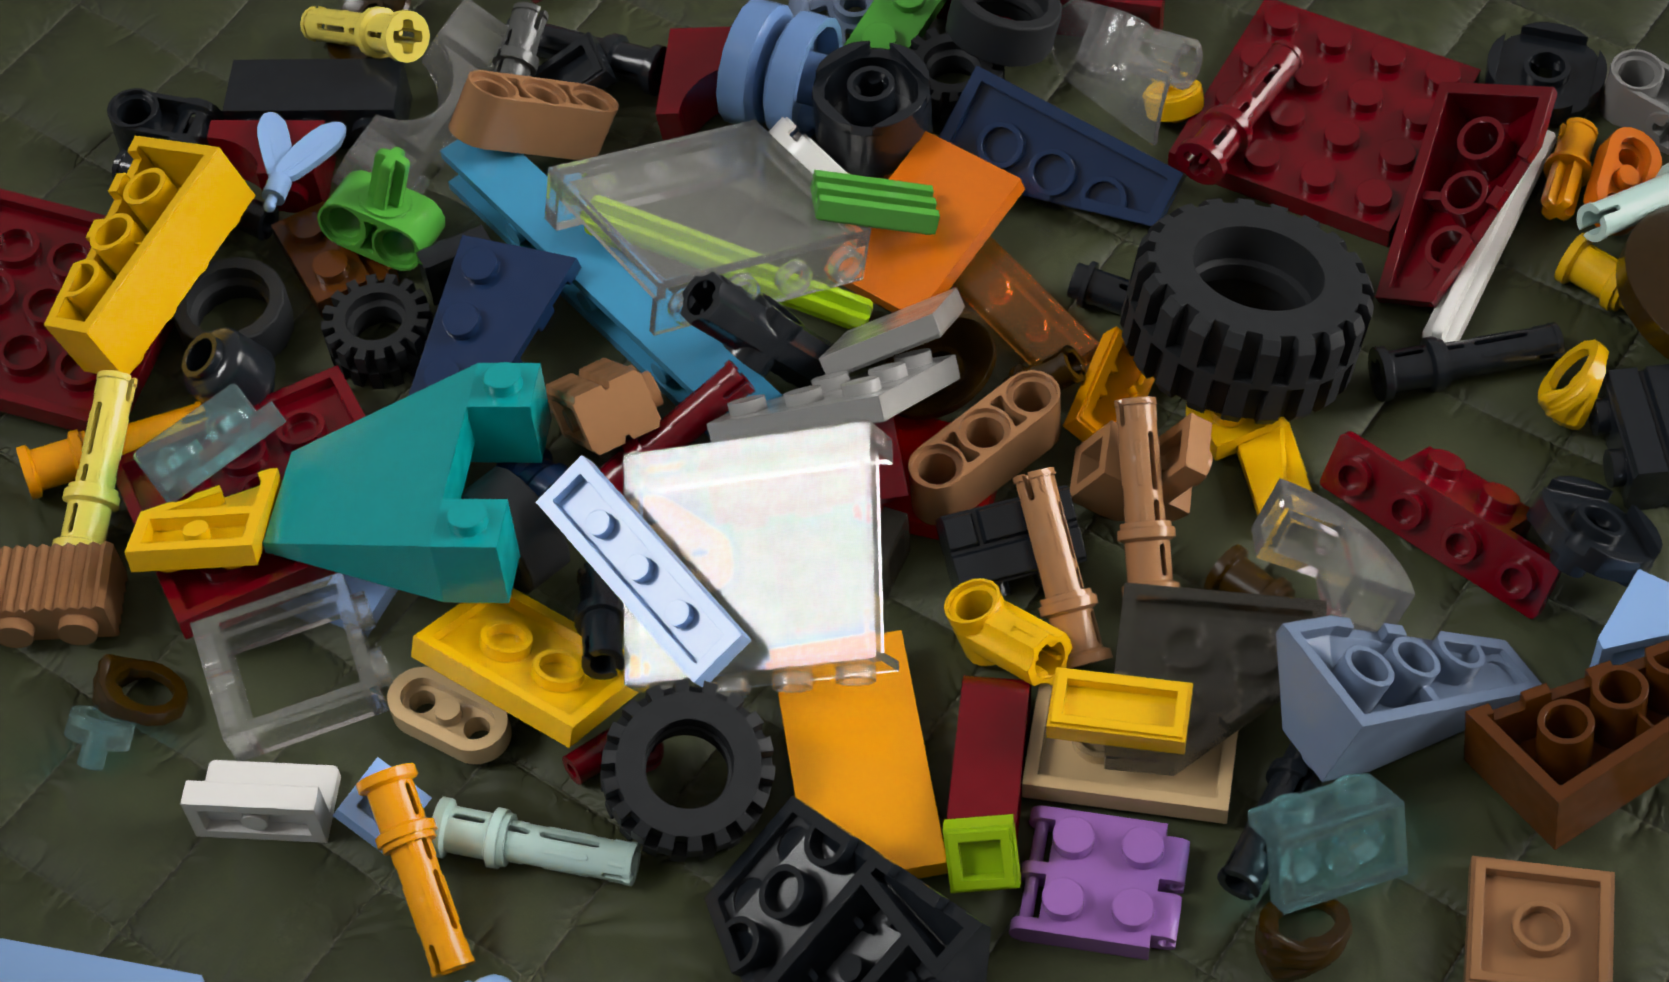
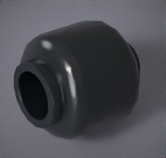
[182,327,276,414]

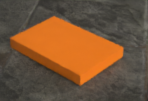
[821,131,1025,313]

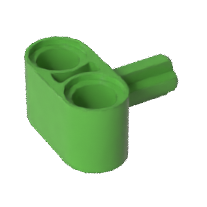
[317,146,445,271]

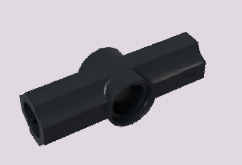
[680,271,833,388]

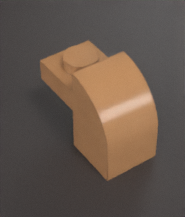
[1070,413,1213,522]

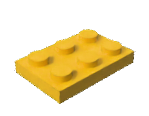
[411,588,652,748]

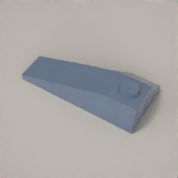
[1276,615,1542,782]

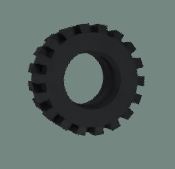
[600,679,775,862]

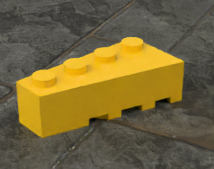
[44,136,256,375]

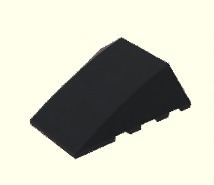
[704,796,991,982]

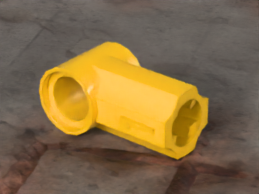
[944,578,1073,686]

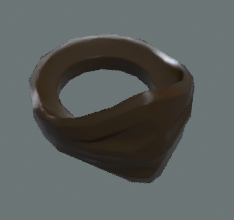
[92,654,189,726]
[1254,890,1353,982]

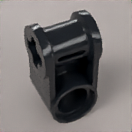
[107,88,225,151]

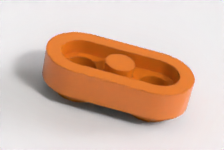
[1583,127,1662,236]

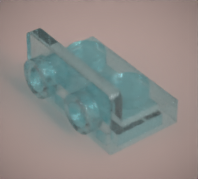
[133,384,287,503]
[1248,773,1408,915]

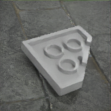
[707,348,961,448]

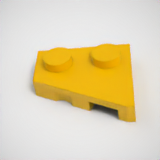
[124,468,282,573]

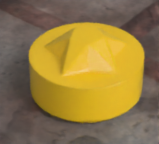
[1144,77,1204,123]

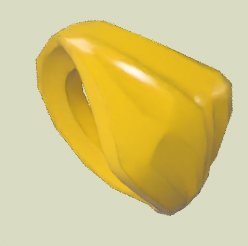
[1538,339,1609,430]

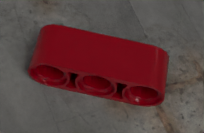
[947,675,1032,846]

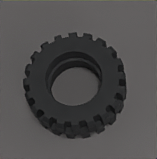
[1120,198,1375,424]

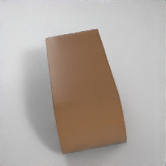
[448,70,619,161]
[908,370,1061,526]

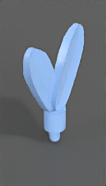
[257,112,346,212]

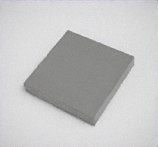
[819,287,965,374]

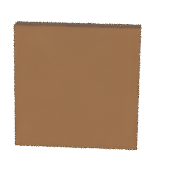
[1463,856,1615,982]

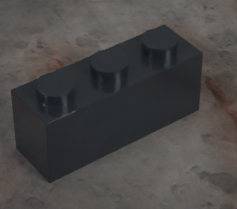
[222,58,413,150]

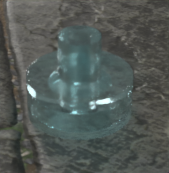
[64,705,137,771]

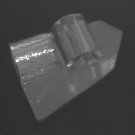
[1052,0,1203,146]

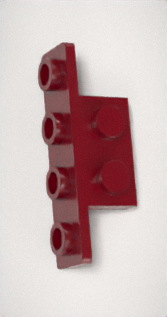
[1320,431,1562,619]

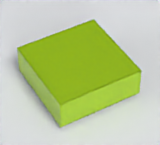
[942,814,1021,893]

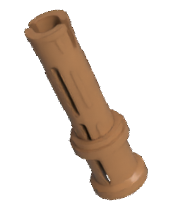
[1114,397,1181,597]
[1013,467,1113,669]

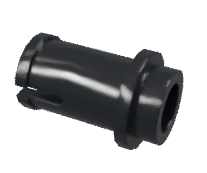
[1067,261,1130,315]

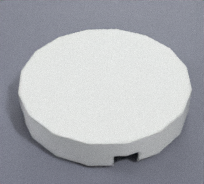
[769,117,848,174]

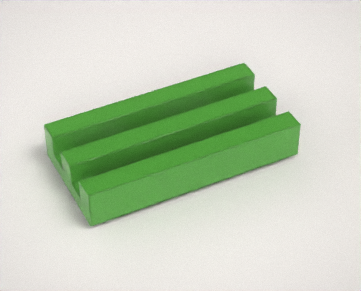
[810,169,940,235]

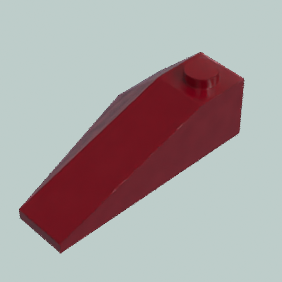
[1375,82,1558,308]

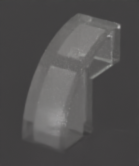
[1251,478,1415,632]

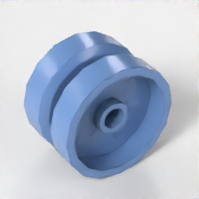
[716,0,843,138]

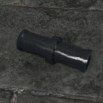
[574,562,627,680]

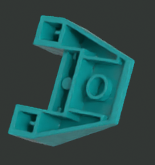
[263,362,552,603]

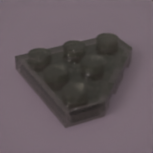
[1104,582,1327,776]

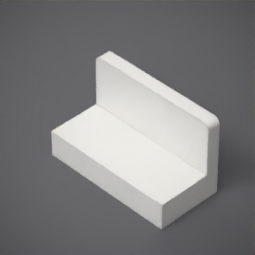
[180,760,341,843]

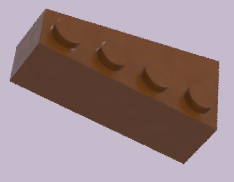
[1464,640,1669,850]

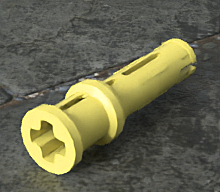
[300,6,430,63]
[52,370,138,546]

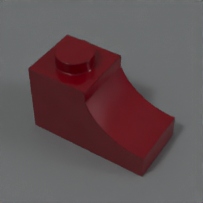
[656,26,732,153]
[207,120,336,213]

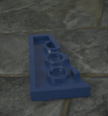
[939,65,1187,227]
[408,235,582,396]

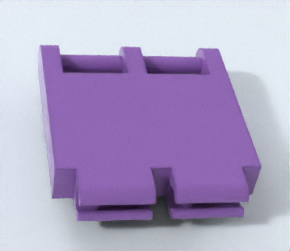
[1009,806,1190,960]

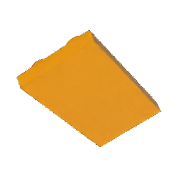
[771,630,948,879]

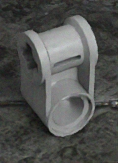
[1600,49,1669,155]

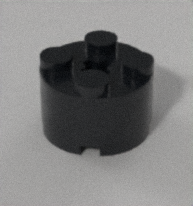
[812,41,933,179]

